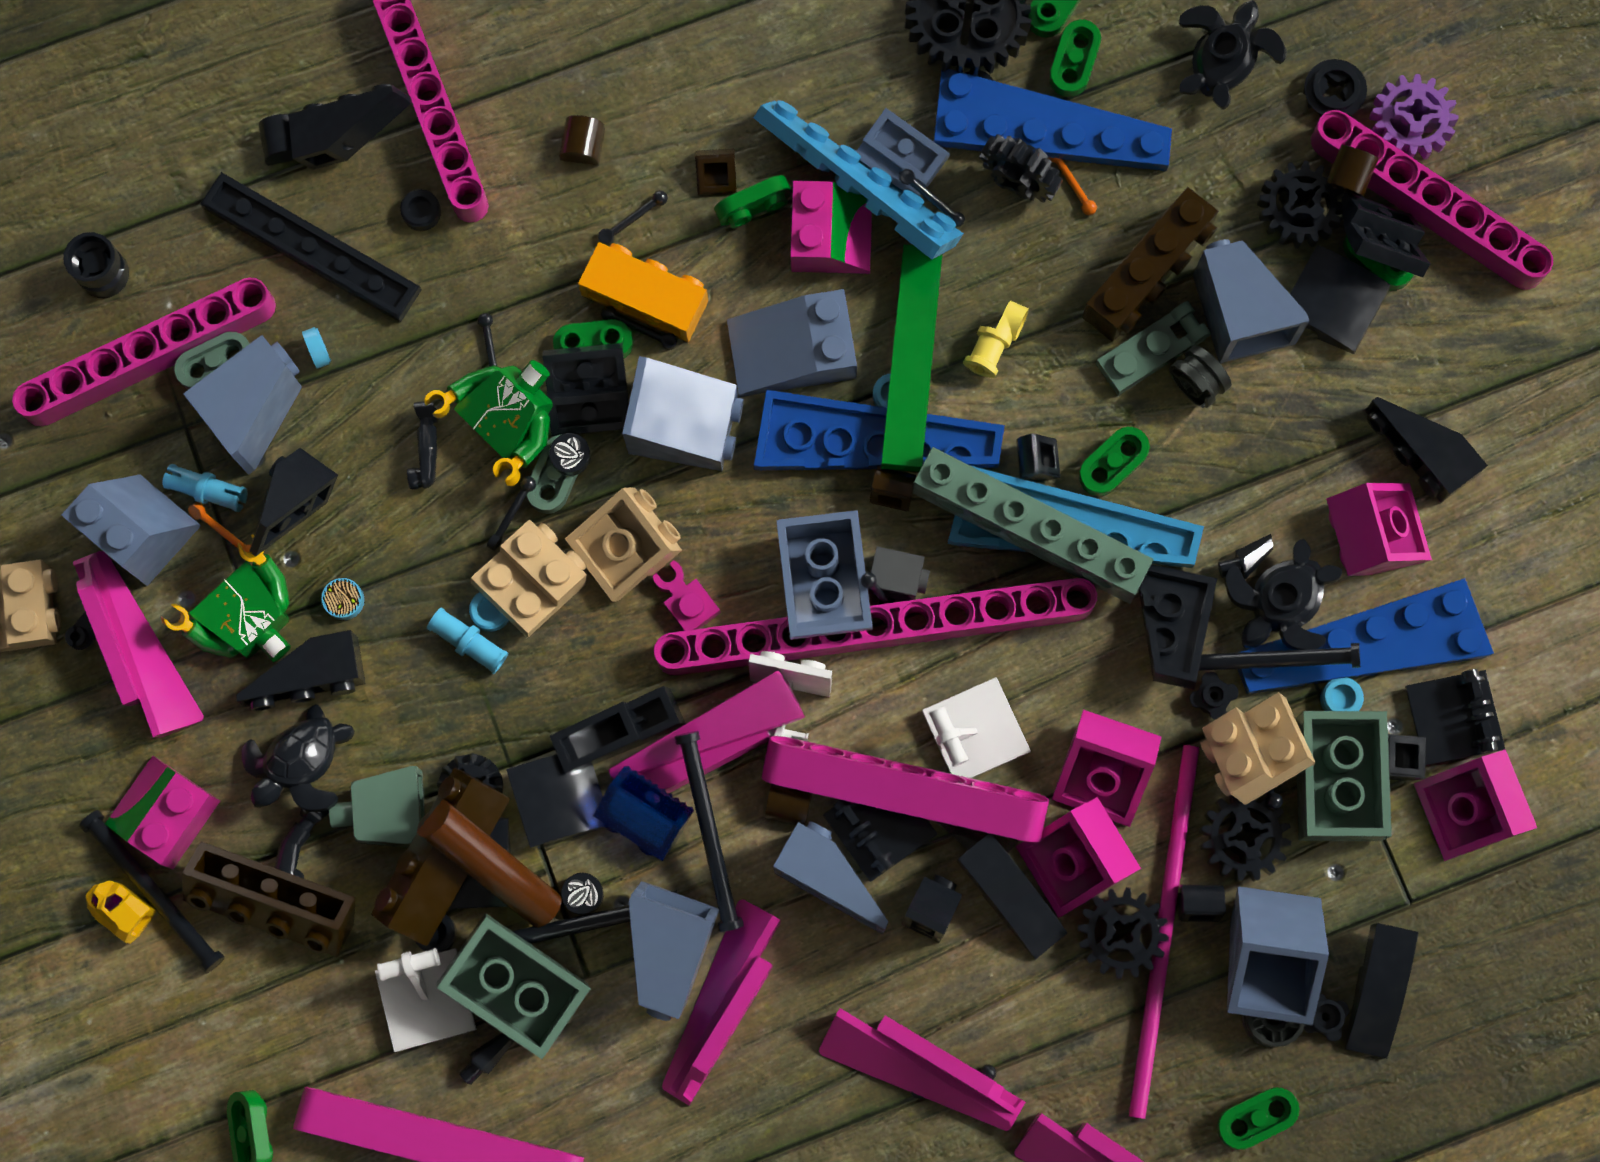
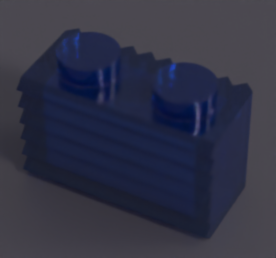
[593,766,694,861]

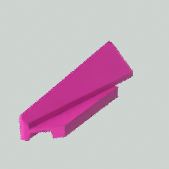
[73,551,204,738]
[608,671,805,796]
[662,899,781,1106]
[819,1008,1026,1131]
[1014,1113,1144,1162]

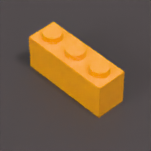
[578,242,709,343]

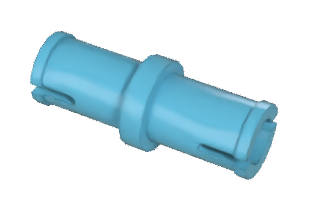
[162,464,248,512]
[427,607,509,674]

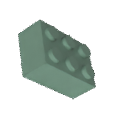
[1295,711,1392,841]
[437,913,591,1059]

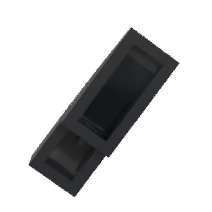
[550,686,686,774]
[957,833,1067,960]
[1344,923,1419,1059]

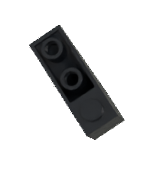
[288,84,412,170]
[1365,397,1488,503]
[236,630,366,711]

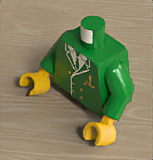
[424,360,553,486]
[161,534,291,662]

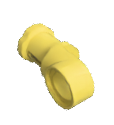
[963,301,1029,378]

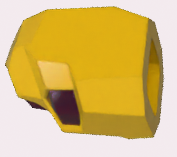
[86,881,157,944]

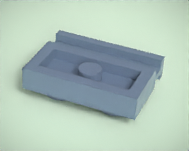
[855,108,950,196]

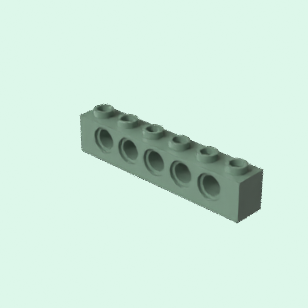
[913,447,1154,604]

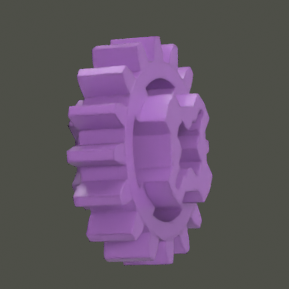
[1369,74,1459,160]

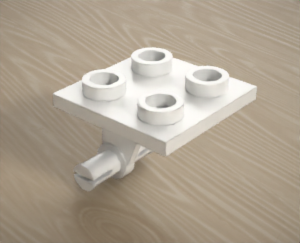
[749,651,832,742]
[922,677,1031,778]
[375,948,477,1052]

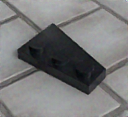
[1139,564,1218,690]

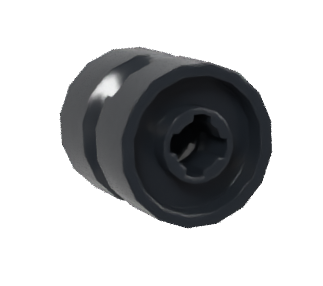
[64,232,129,298]

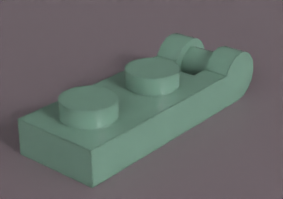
[1096,301,1211,396]

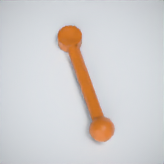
[1048,158,1097,216]
[188,502,251,553]

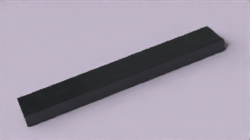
[200,172,422,323]

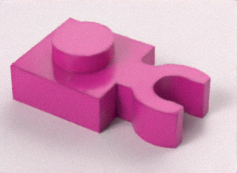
[653,560,721,631]

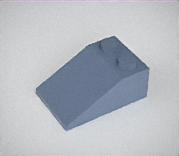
[727,289,857,397]
[776,510,873,640]
[773,821,888,935]

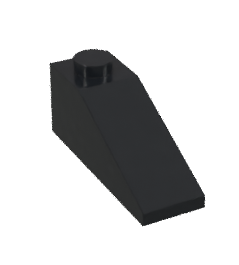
[249,448,338,556]
[902,874,962,943]

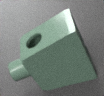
[329,766,425,848]

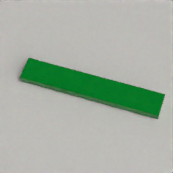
[881,244,942,472]

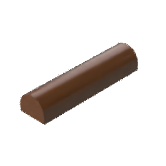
[416,799,562,927]

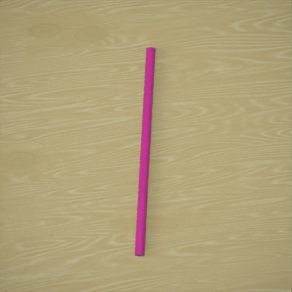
[1129,745,1200,1119]

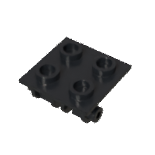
[1405,669,1505,766]
[823,800,938,882]

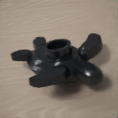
[1179,0,1287,110]
[1225,539,1342,650]
[241,704,355,812]

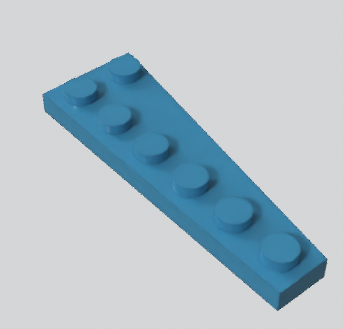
[754,100,964,259]
[948,466,1204,568]

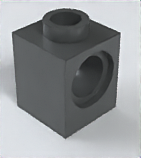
[868,546,930,601]

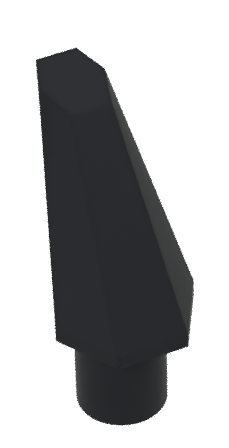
[1218,534,1273,579]
[459,1033,514,1085]

